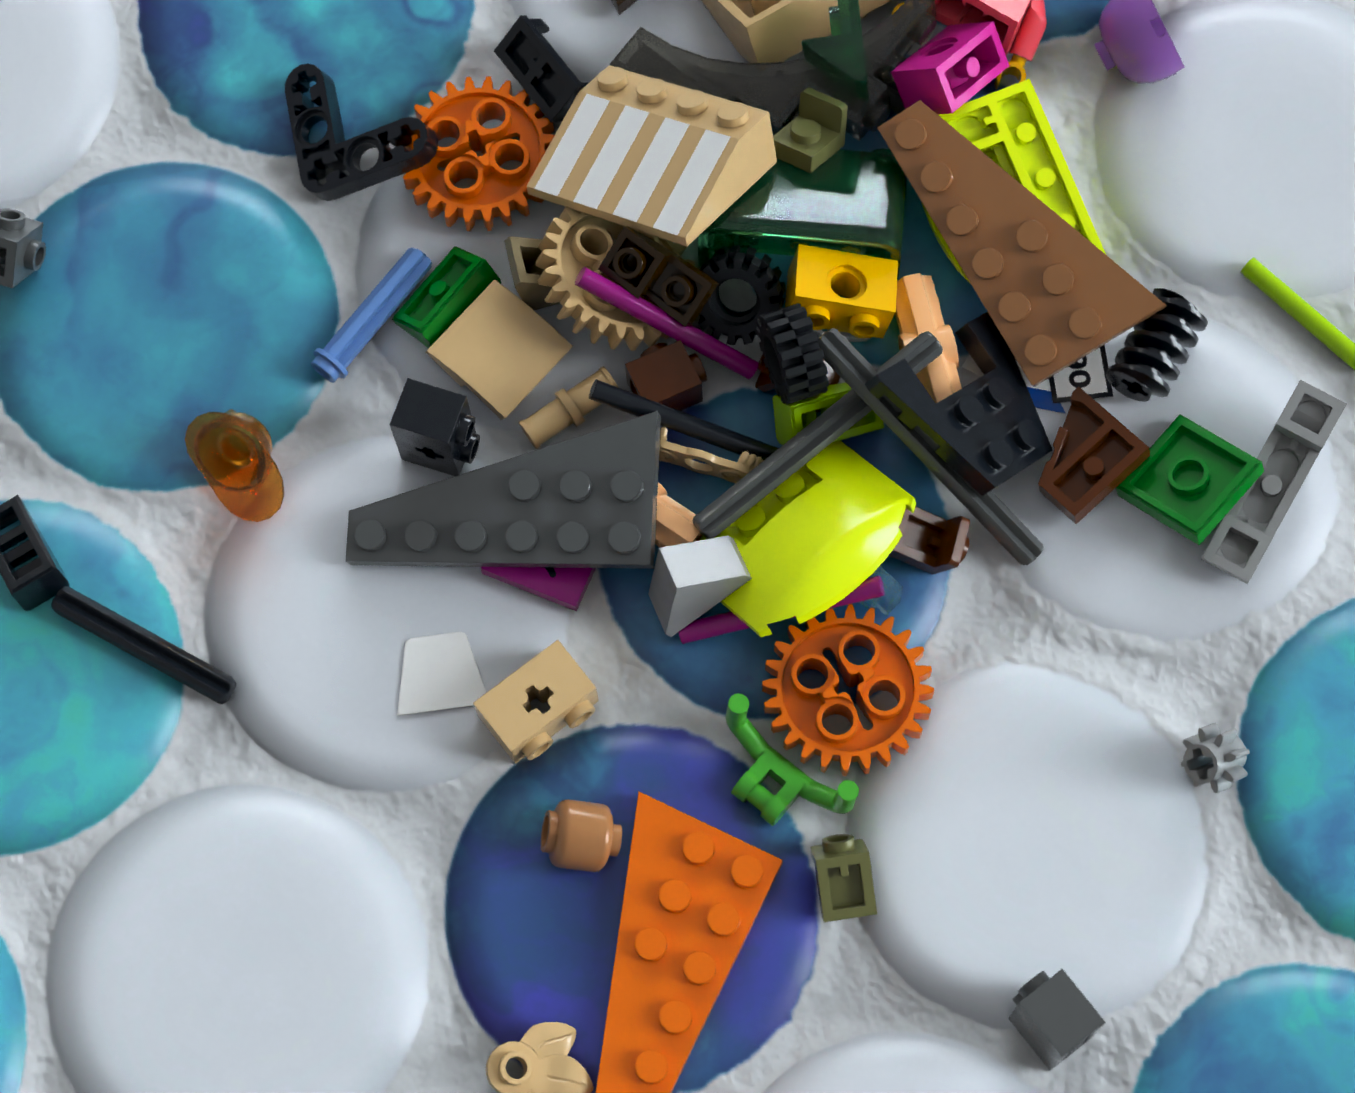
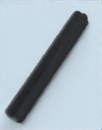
[51,586,237,704]

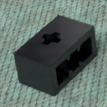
[389,378,480,476]

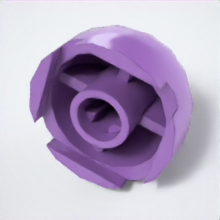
[1094,0,1185,84]

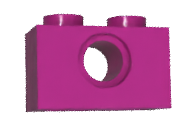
[891,21,1010,114]

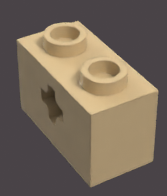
[473,640,599,764]

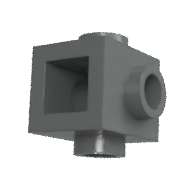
[0,209,46,288]

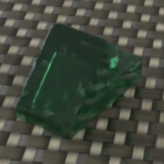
[801,0,869,99]

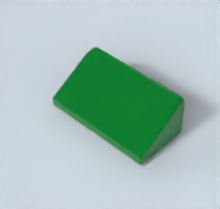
[392,246,501,348]

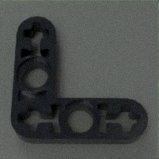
[285,63,438,201]

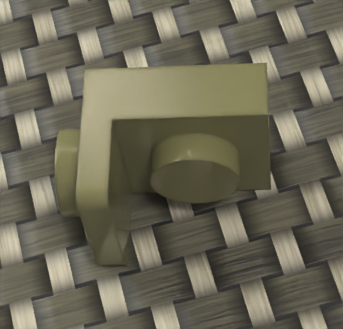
[773,87,848,174]
[810,834,877,922]

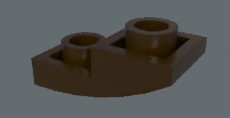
[598,226,719,327]

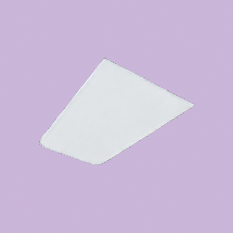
[397,632,487,716]

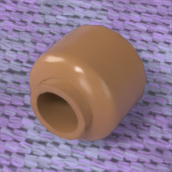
[540,799,622,872]

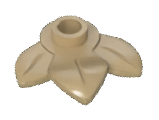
[486,1022,593,1093]

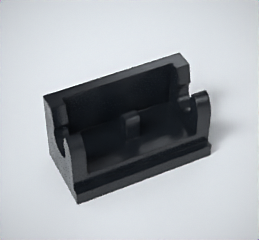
[494,15,589,122]

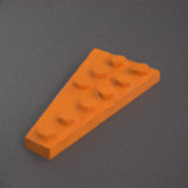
[596,792,783,1093]

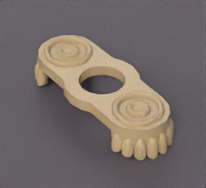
[659,427,764,483]

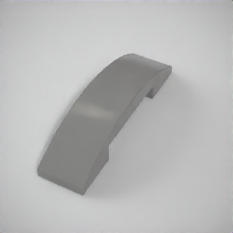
[1201,380,1347,584]

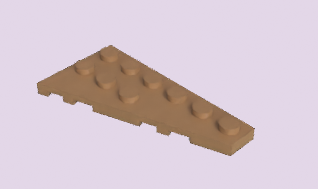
[877,100,1167,387]

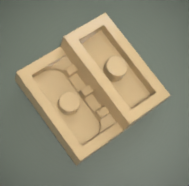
[425,280,573,420]

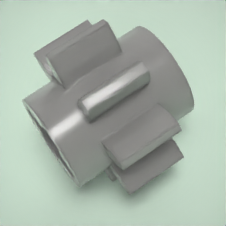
[1181,723,1250,793]

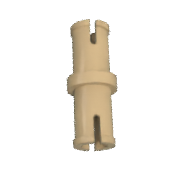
[518,366,619,449]

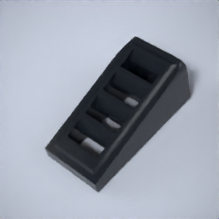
[0,495,70,611]

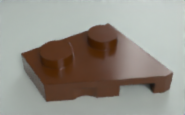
[1038,386,1150,524]

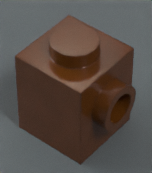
[625,340,708,411]

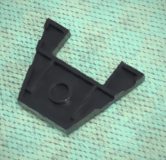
[865,311,1053,496]

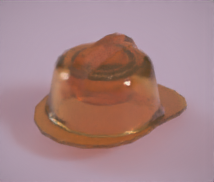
[185,409,284,522]

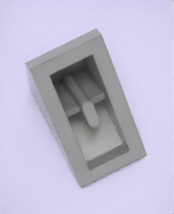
[648,535,752,637]

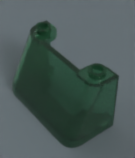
[698,148,908,281]

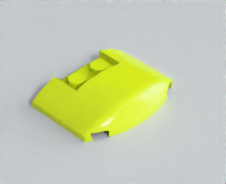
[922,79,1106,284]
[699,440,917,637]

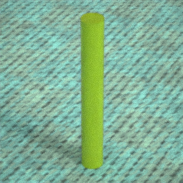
[1240,257,1355,370]

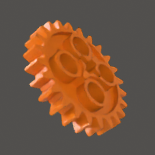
[403,76,555,232]
[762,604,934,776]

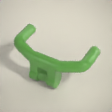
[725,694,859,826]

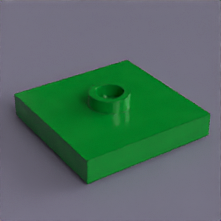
[1116,414,1264,545]

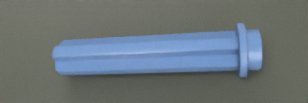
[311,248,432,383]

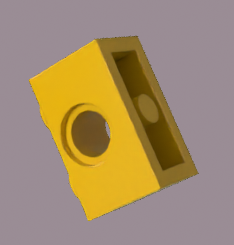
[785,244,898,339]

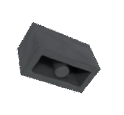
[1008,969,1106,1071]

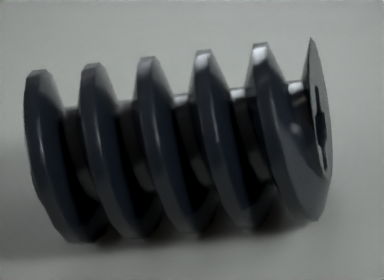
[1106,288,1208,402]

